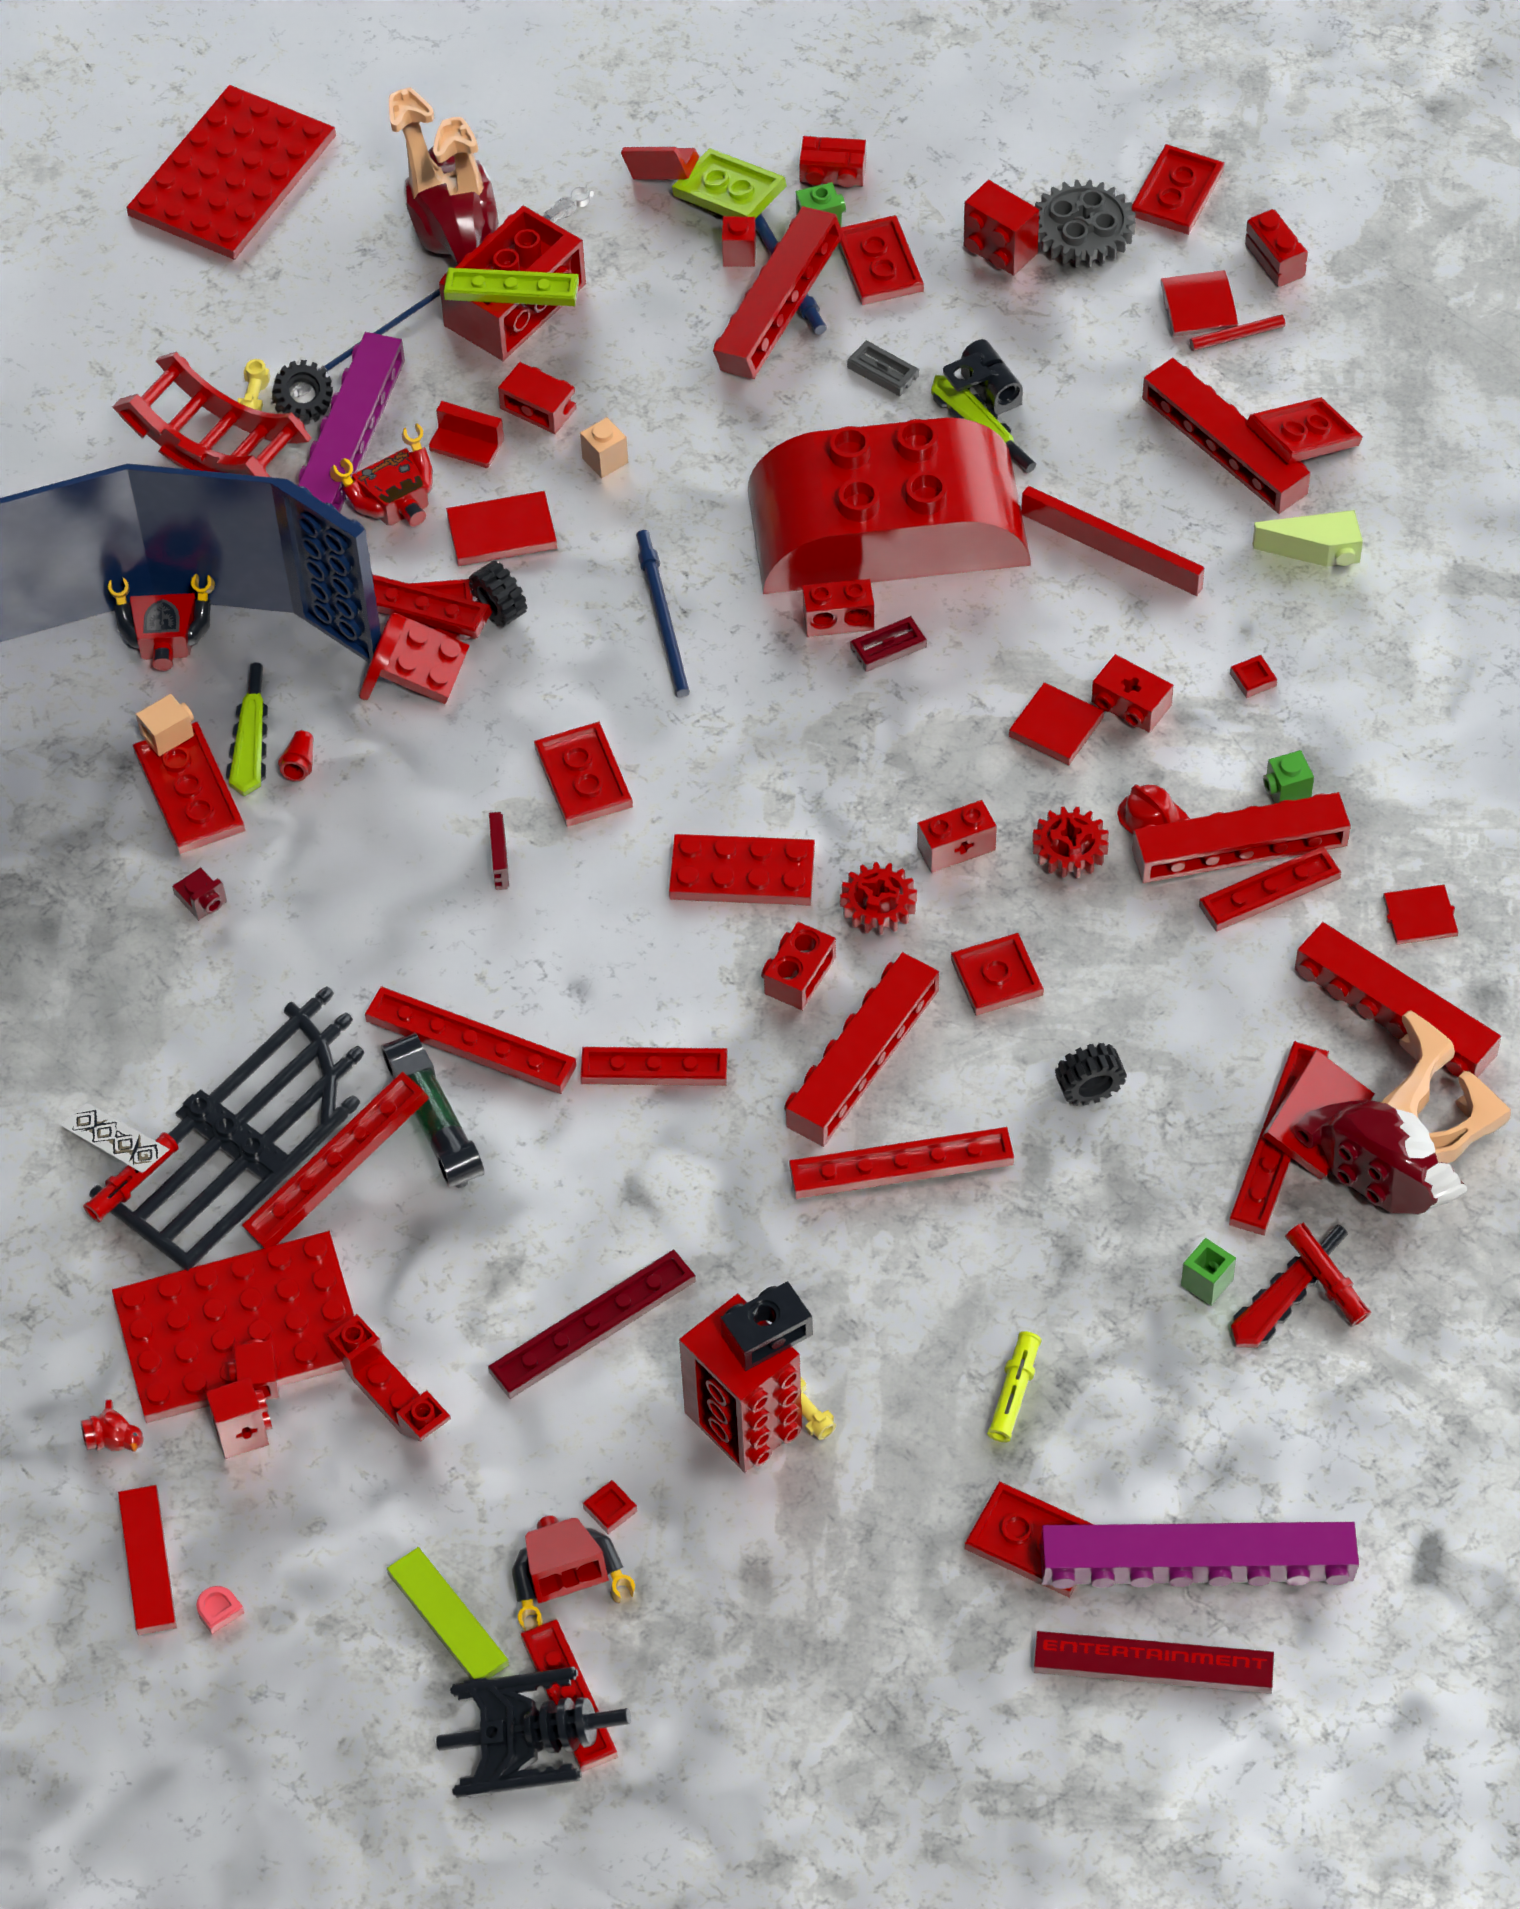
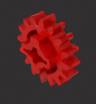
[1032,806,1109,878]
[840,862,917,935]

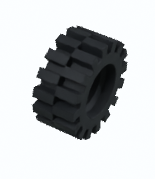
[272,360,333,425]
[469,561,527,627]
[1055,1043,1127,1106]

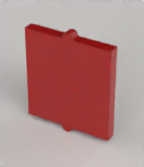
[1383,884,1459,945]

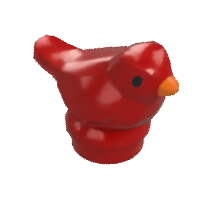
[81,1400,144,1452]

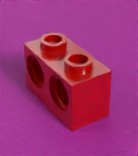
[802,578,875,637]
[761,922,836,1011]

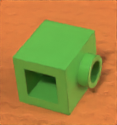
[795,182,846,227]
[1263,750,1314,804]
[1181,1237,1236,1306]

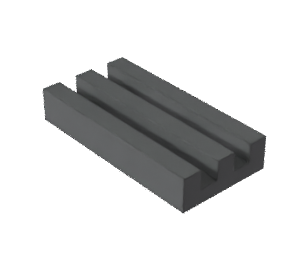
[847,340,919,396]

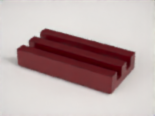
[850,616,927,672]
[489,812,510,890]

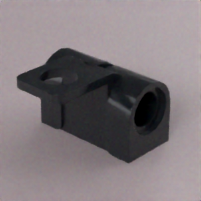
[943,339,1023,415]

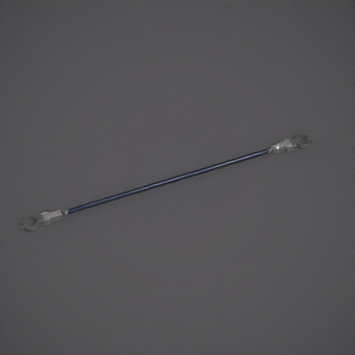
[270,185,594,404]

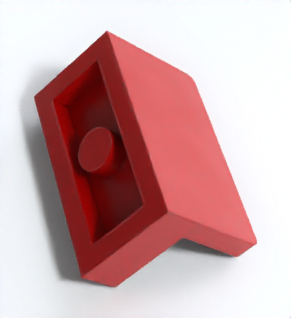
[621,147,699,180]
[429,401,504,468]

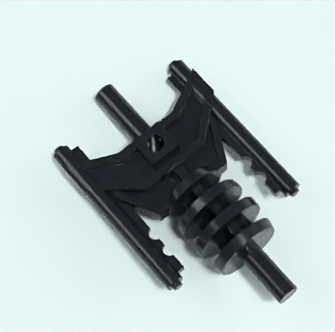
[436,1667,631,1798]

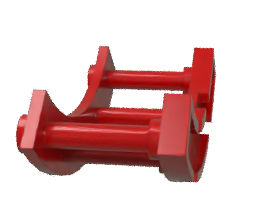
[112,352,312,477]

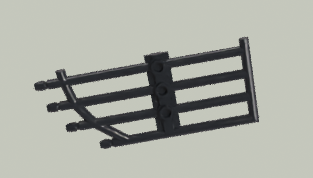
[89,986,364,1271]

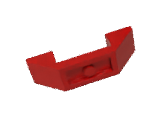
[327,1314,451,1442]

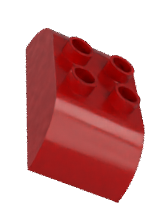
[747,417,1031,594]

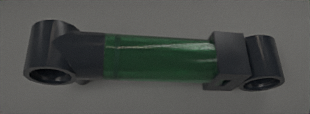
[381,1033,485,1188]

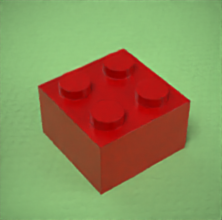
[963,179,1039,276]

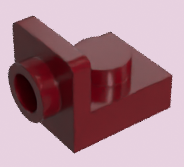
[172,867,227,921]

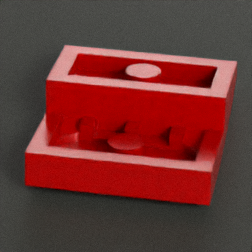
[1160,270,1238,337]

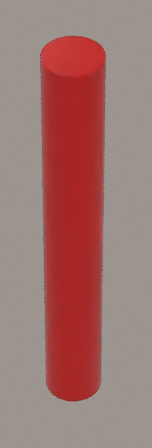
[1189,314,1286,351]

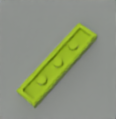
[444,268,579,307]
[387,1547,509,1680]

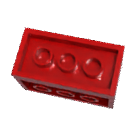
[439,205,586,362]
[679,1293,802,1473]

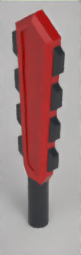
[1230,1225,1348,1348]

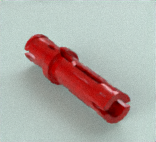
[83,1132,179,1223]
[1285,1222,1372,1327]

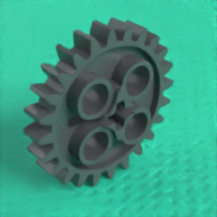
[1035,179,1136,267]

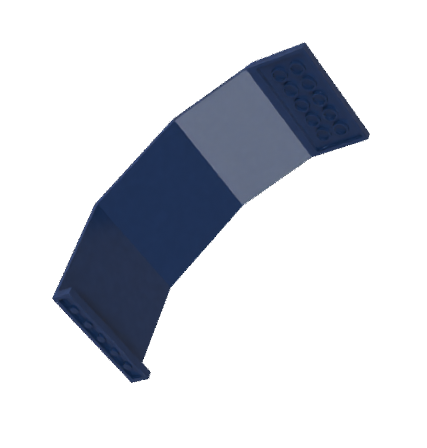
[0,463,381,663]

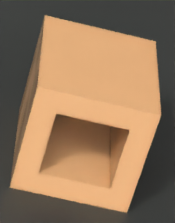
[580,417,628,479]
[136,694,194,756]

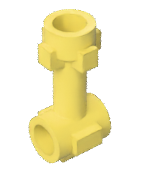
[237,359,270,411]
[801,1377,836,1440]

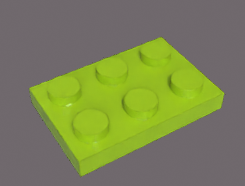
[672,148,787,219]

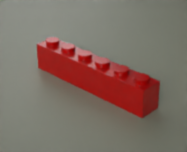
[713,206,843,379]
[1142,358,1311,514]
[1132,792,1351,883]
[1295,922,1502,1078]
[784,952,939,1147]

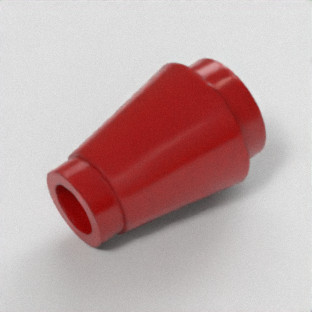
[278,730,314,781]

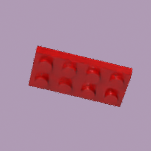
[669,834,815,906]

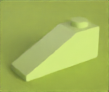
[1252,510,1363,567]

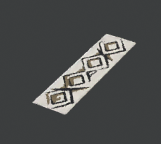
[60,1102,170,1173]

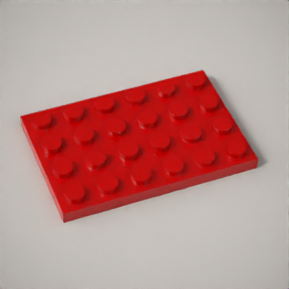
[126,85,336,260]
[112,1231,354,1423]

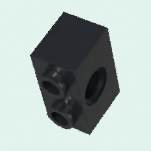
[720,1281,813,1371]

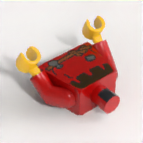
[330,423,433,527]

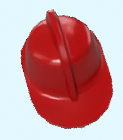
[1117,784,1190,835]

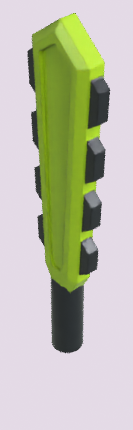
[931,375,1036,473]
[226,662,268,797]

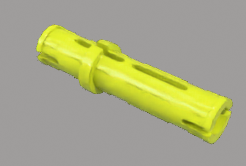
[987,1331,1042,1443]

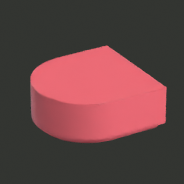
[196,1586,245,1634]

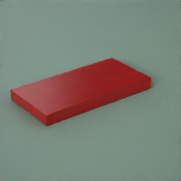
[132,721,246,854]

